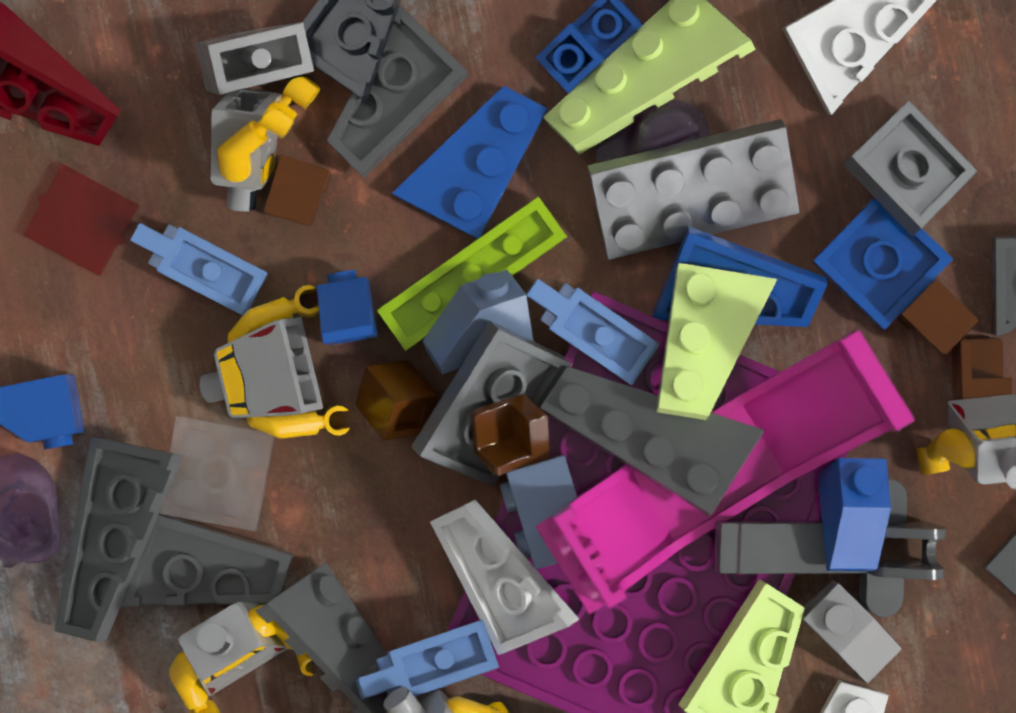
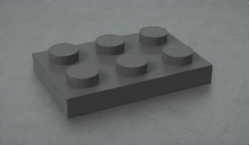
[411,321,571,487]

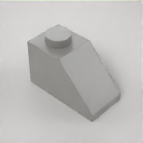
[195,22,314,95]
[802,579,902,684]

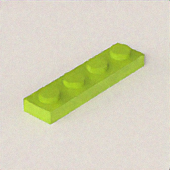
[377,196,567,351]

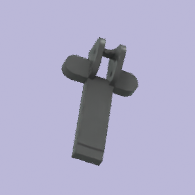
[714,478,946,617]

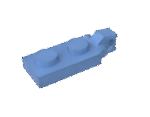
[130,223,269,315]
[526,278,660,385]
[355,620,499,700]

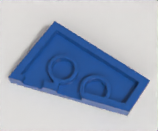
[392,86,547,239]
[652,226,828,327]

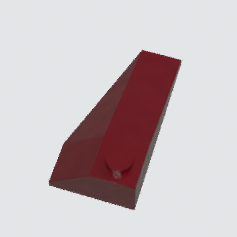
[0,2,121,146]

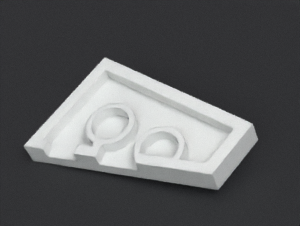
[782,0,936,115]
[430,500,579,655]

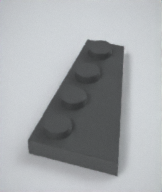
[540,366,764,517]
[54,437,183,642]
[256,563,416,713]

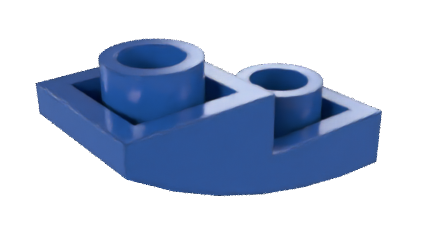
[535,0,643,93]

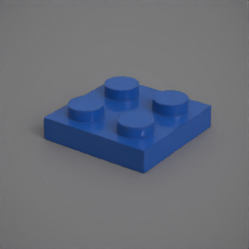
[811,197,953,330]

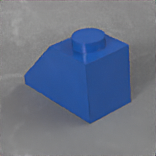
[317,270,379,345]
[0,374,85,450]
[818,458,891,571]

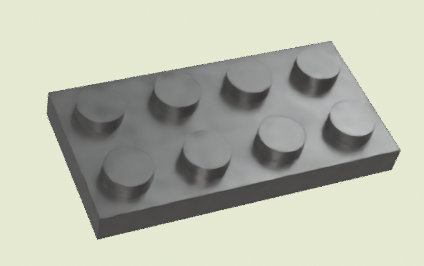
[588,118,800,260]

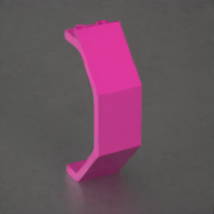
[535,330,915,615]

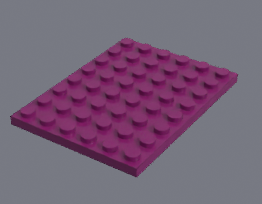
[447,291,848,713]

